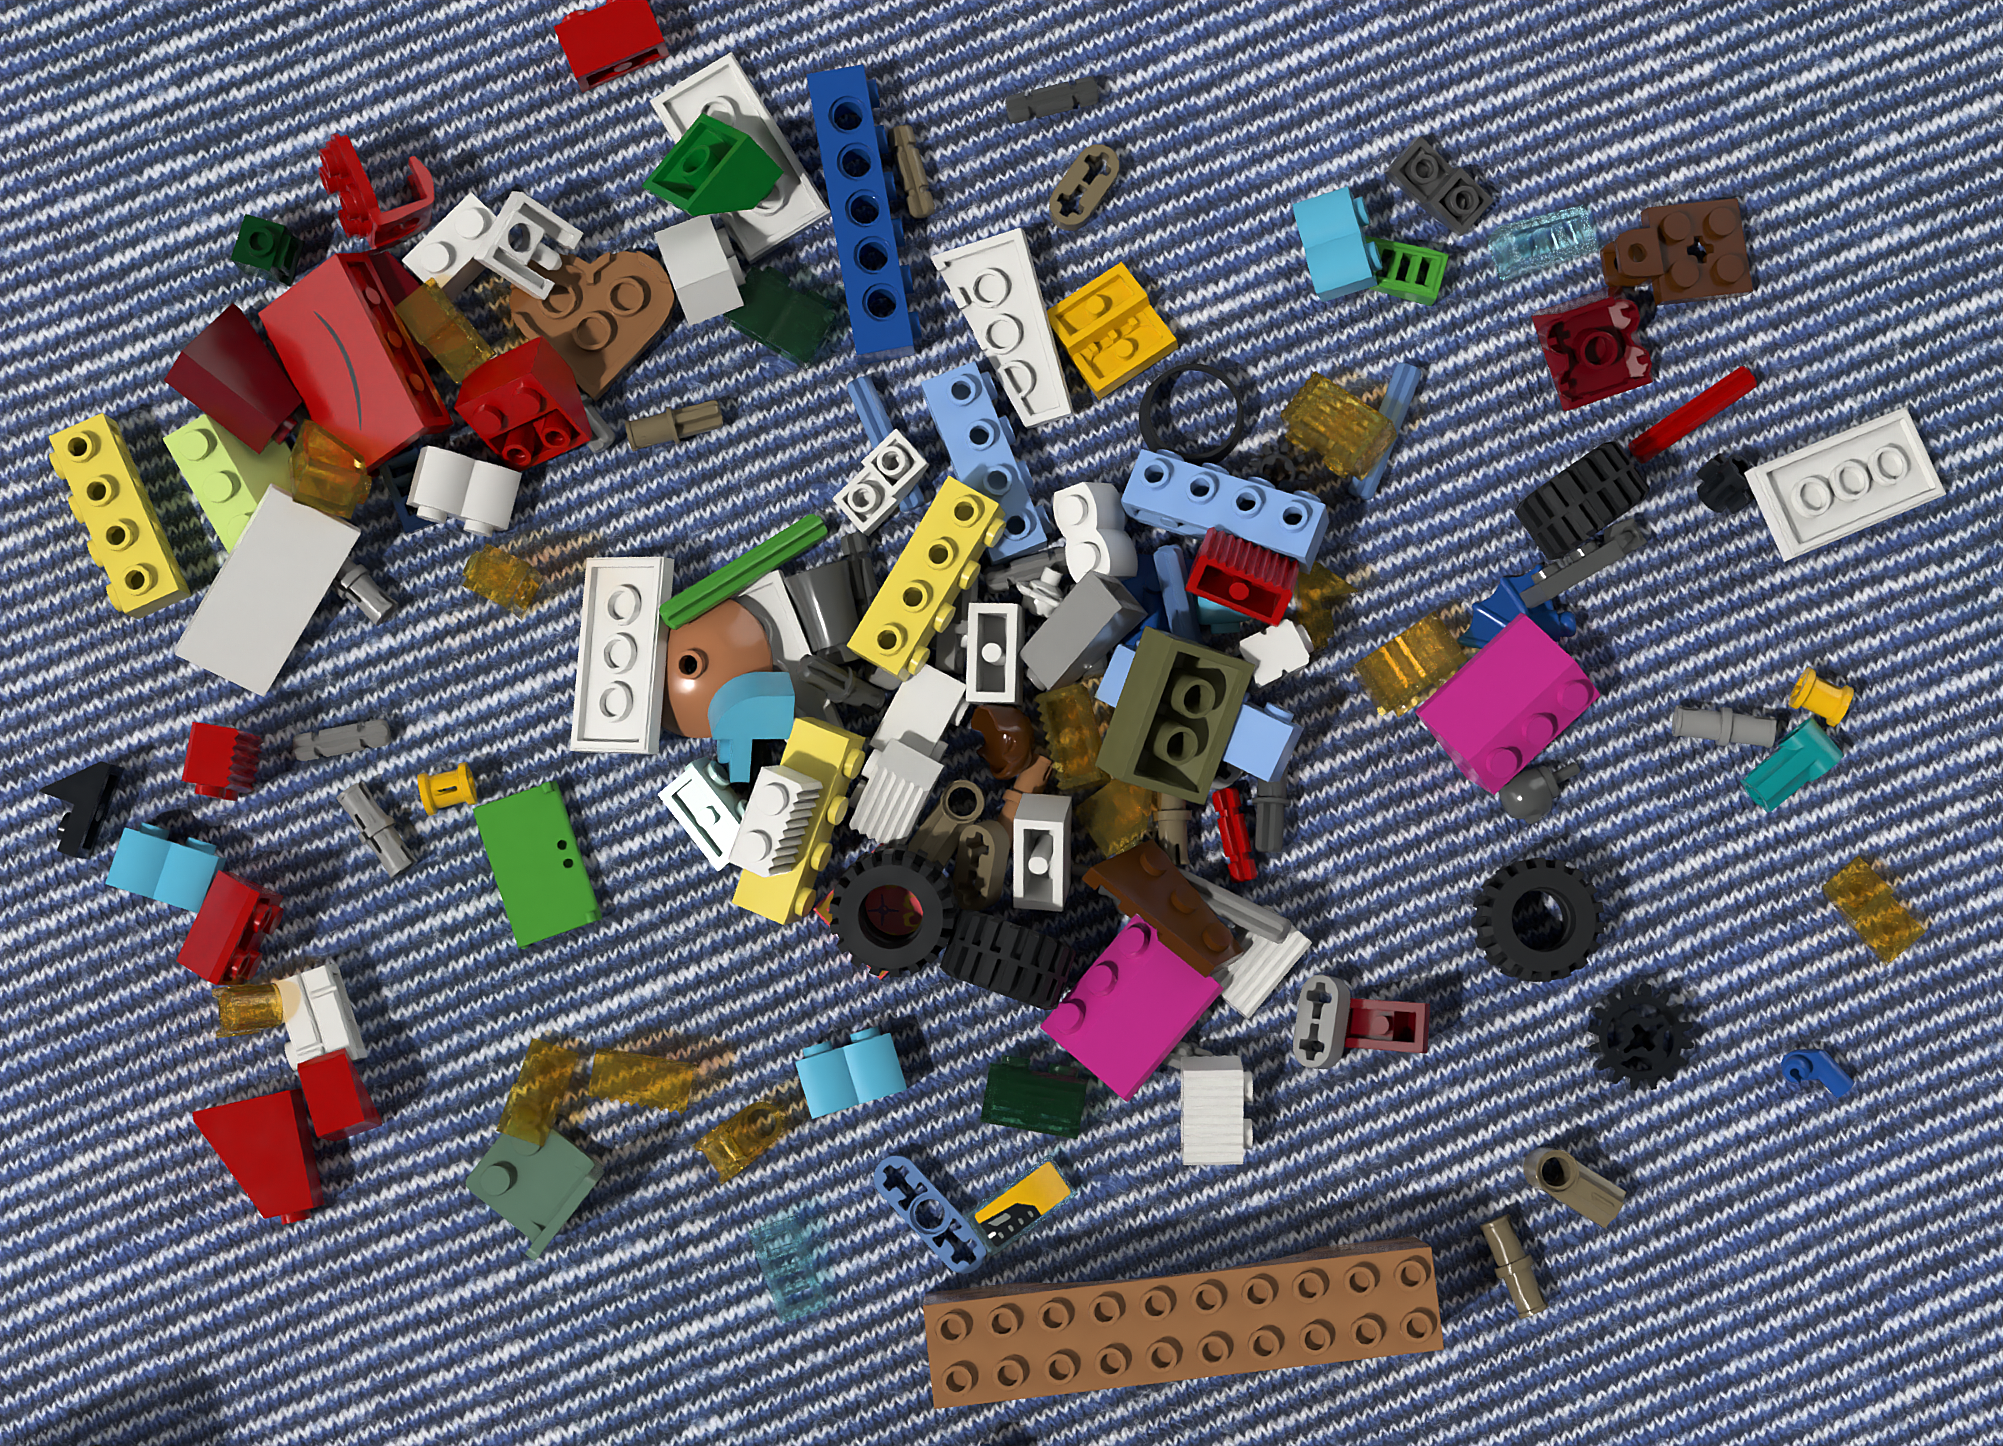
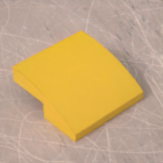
[1047,261,1179,400]

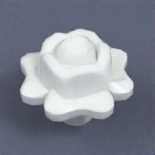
[1016,566,1064,619]

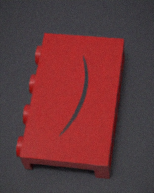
[258,253,454,484]

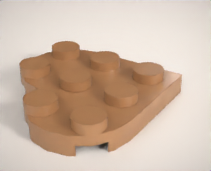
[509,251,676,402]

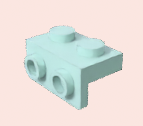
[658,756,748,871]

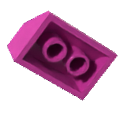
[1415,613,1601,795]
[1040,914,1224,1103]

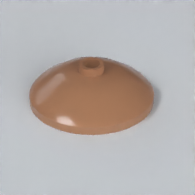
[661,598,773,738]

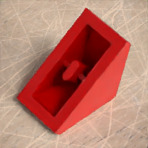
[297,1048,382,1142]

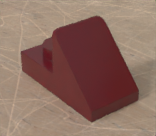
[1344,998,1430,1054]

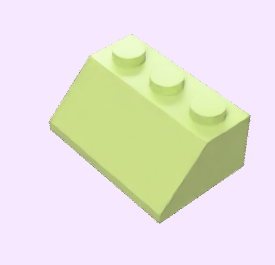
[162,414,326,554]

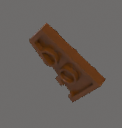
[1082,839,1245,978]

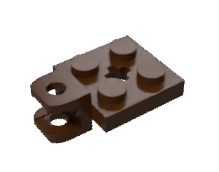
[1600,198,1753,306]

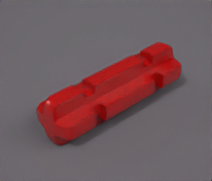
[1212,787,1257,883]

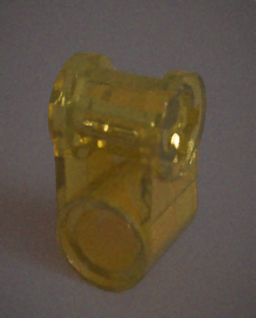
[211,983,283,1039]
[692,1098,788,1186]

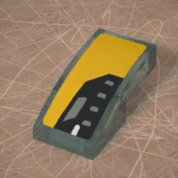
[963,1154,1078,1257]

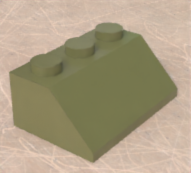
[1095,625,1255,805]

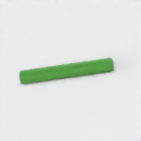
[659,514,828,630]

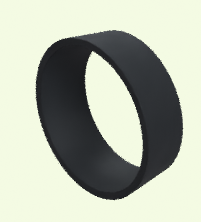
[1139,363,1244,467]

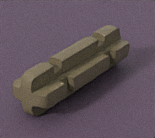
[887,124,935,219]

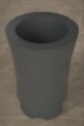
[783,560,862,666]

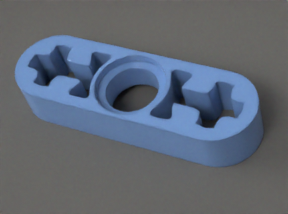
[874,1154,986,1274]

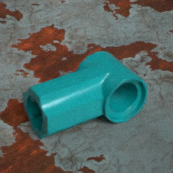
[1740,717,1844,813]

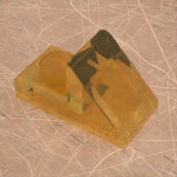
[394,277,497,385]
[1293,561,1358,654]

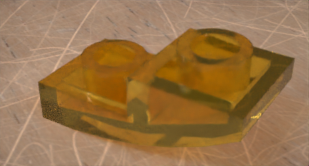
[1821,855,1926,967]
[496,1038,581,1147]

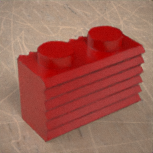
[1185,527,1300,627]
[181,722,263,802]

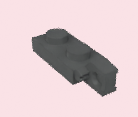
[1519,518,1647,609]

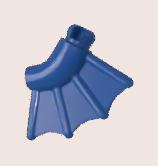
[1457,564,1576,649]

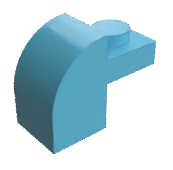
[707,672,795,782]

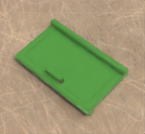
[472,780,603,949]

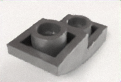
[1384,136,1494,236]

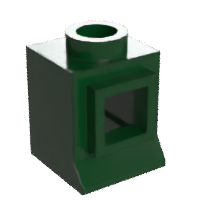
[230,214,305,287]

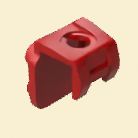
[318,133,434,252]

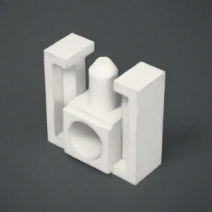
[474,191,583,300]

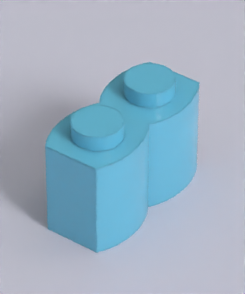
[1292,186,1383,302]
[105,822,226,913]
[795,1026,907,1119]

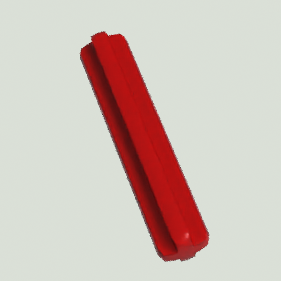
[1628,366,1757,464]

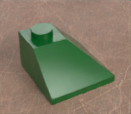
[642,113,784,216]

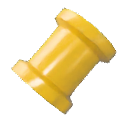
[1788,667,1854,727]
[417,762,478,816]

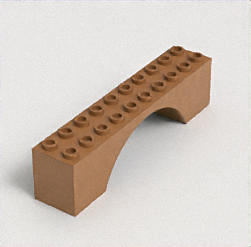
[923,1236,1444,1409]

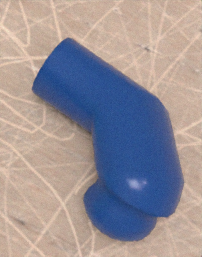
[1781,1049,1855,1098]

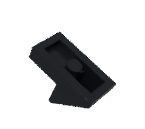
[39,761,125,860]

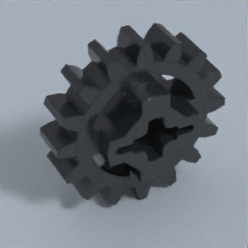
[1583,984,1694,1091]

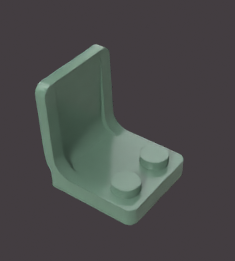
[466,1109,604,1262]

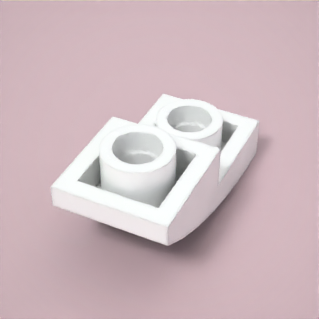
[832,429,930,536]

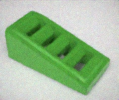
[1365,236,1449,307]

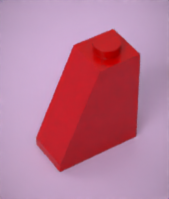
[192,1088,325,1225]

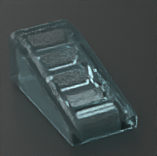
[1487,205,1599,281]
[748,1212,829,1324]

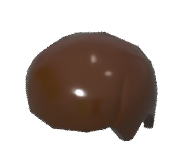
[971,703,1035,780]

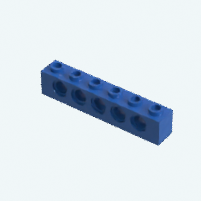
[806,64,922,365]

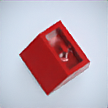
[454,335,593,472]
[176,870,284,985]

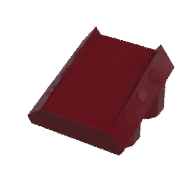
[1531,286,1654,411]

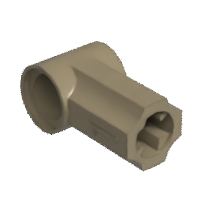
[908,780,986,867]
[1523,1147,1626,1228]

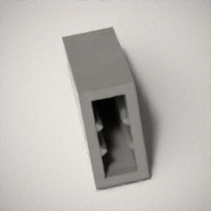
[1018,570,1149,693]

